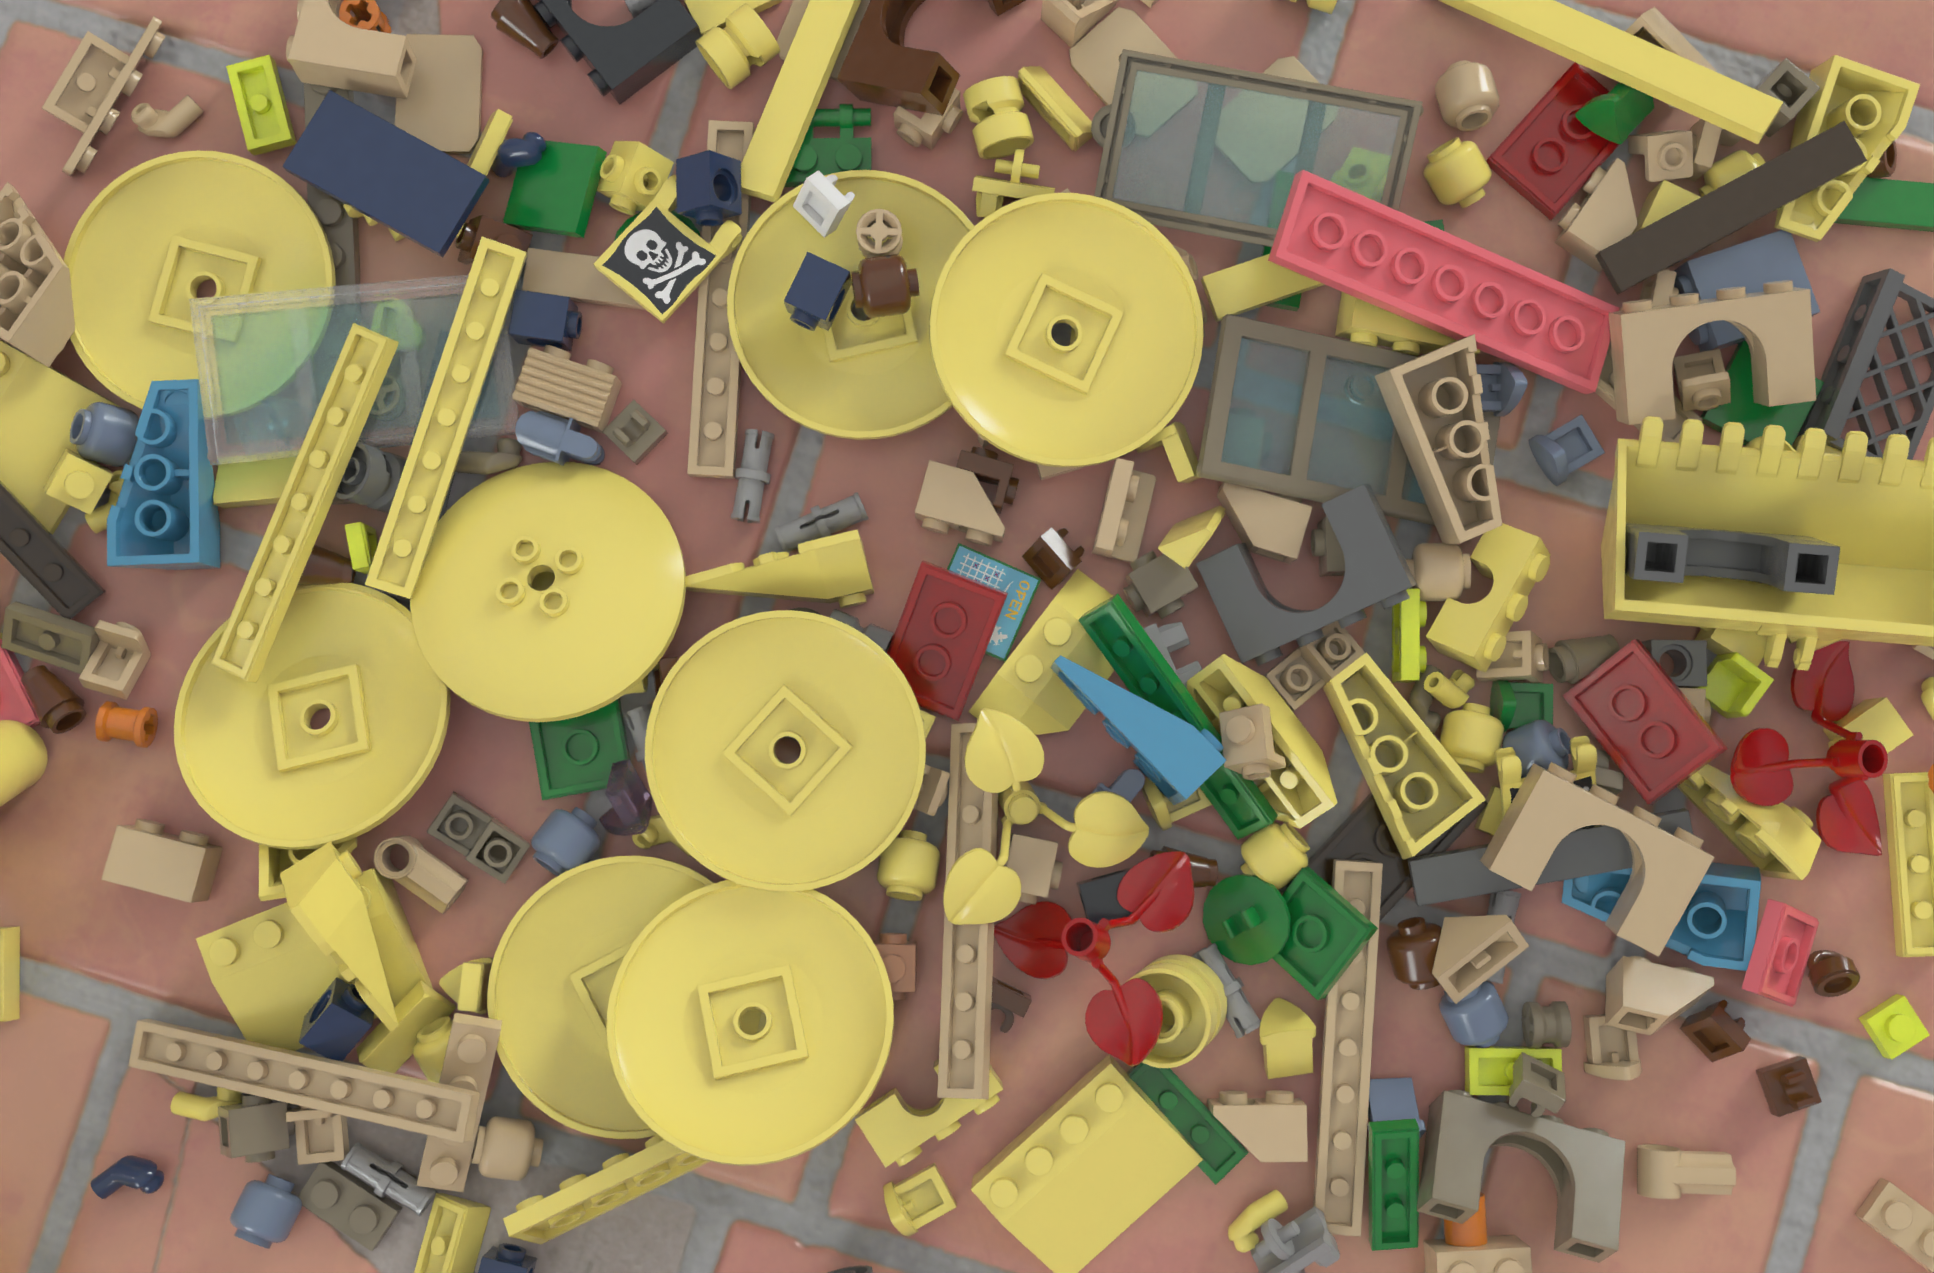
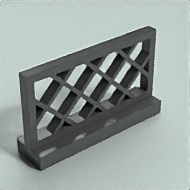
[1797,268,1934,460]

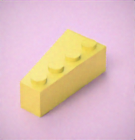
[1323,652,1486,860]

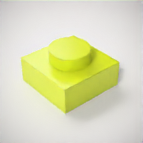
[1858,994,1930,1060]

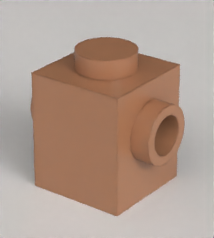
[872,933,917,1001]

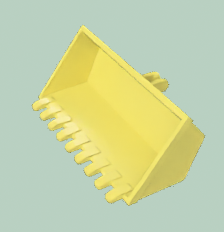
[1601,416,1934,671]

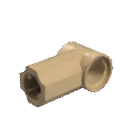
[373,836,469,914]
[1637,1144,1736,1199]

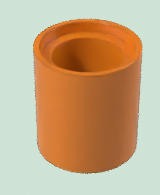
[1443,1192,1488,1247]

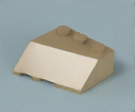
[0,182,75,368]

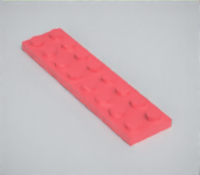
[1268,170,1620,395]

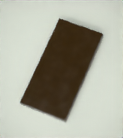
[1307,792,1488,922]

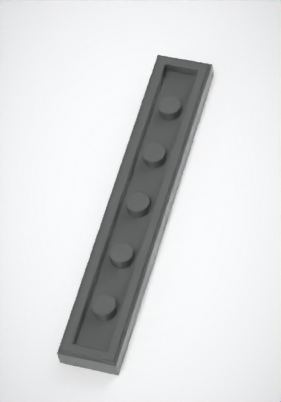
[1408,808,1693,906]

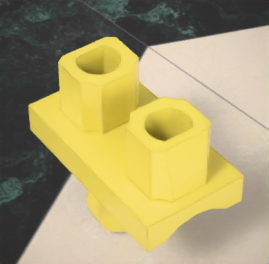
[972,148,1055,218]

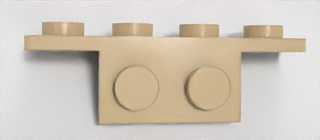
[42,16,166,177]

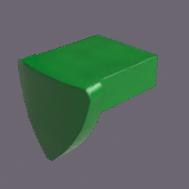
[1575,82,1654,144]
[1490,680,1553,733]

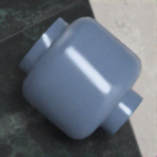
[70,402,139,467]
[1501,720,1571,778]
[531,807,601,876]
[1439,981,1509,1048]
[230,1174,302,1249]

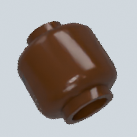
[851,254,919,318]
[1386,917,1442,990]

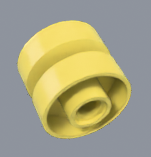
[1128,954,1227,1068]

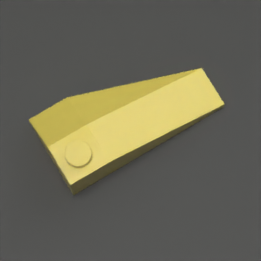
[1677,764,1822,880]

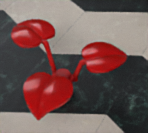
[1730,641,1888,856]
[994,851,1195,1066]

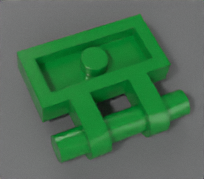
[784,104,872,187]

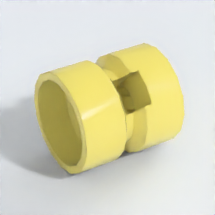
[695,3,780,89]
[963,76,1034,159]

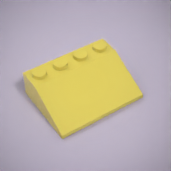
[0,339,122,535]
[196,868,433,1051]
[971,1054,1203,1273]

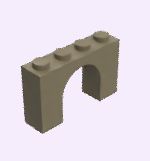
[1417,1090,1625,1263]

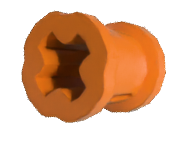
[339,0,392,33]
[95,701,158,748]

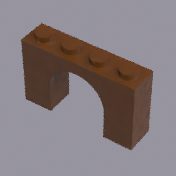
[837,0,960,116]

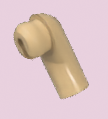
[131,95,204,138]

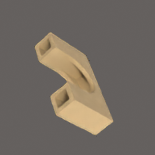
[286,0,417,99]
[1609,280,1816,425]
[1480,762,1715,957]

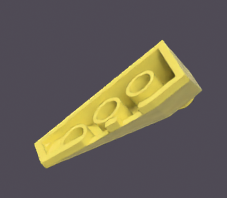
[1774,55,1920,242]
[685,529,874,608]
[280,841,399,1032]

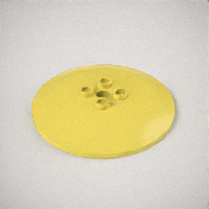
[63,150,336,420]
[727,170,974,440]
[929,193,1204,468]
[410,462,686,722]
[174,583,451,850]
[645,610,926,892]
[487,855,766,1139]
[606,878,894,1166]

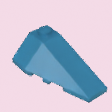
[107,379,221,570]
[1051,655,1227,805]
[1562,862,1761,971]

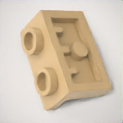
[1092,458,1156,563]

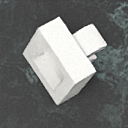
[793,170,855,238]

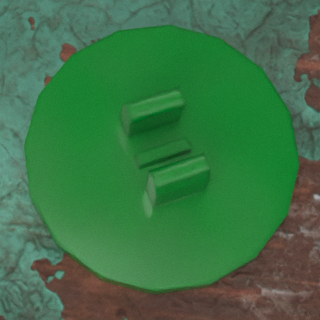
[1203,873,1291,965]

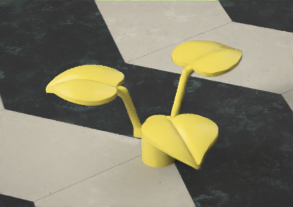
[943,708,1149,925]

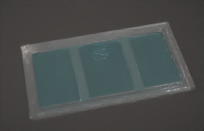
[189,274,519,466]

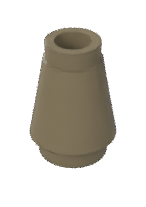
[1549,634,1620,684]

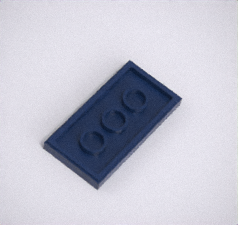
[282,90,490,258]

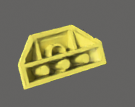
[969,569,1114,735]
[1187,654,1338,829]

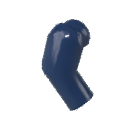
[491,132,546,178]
[91,1155,164,1199]

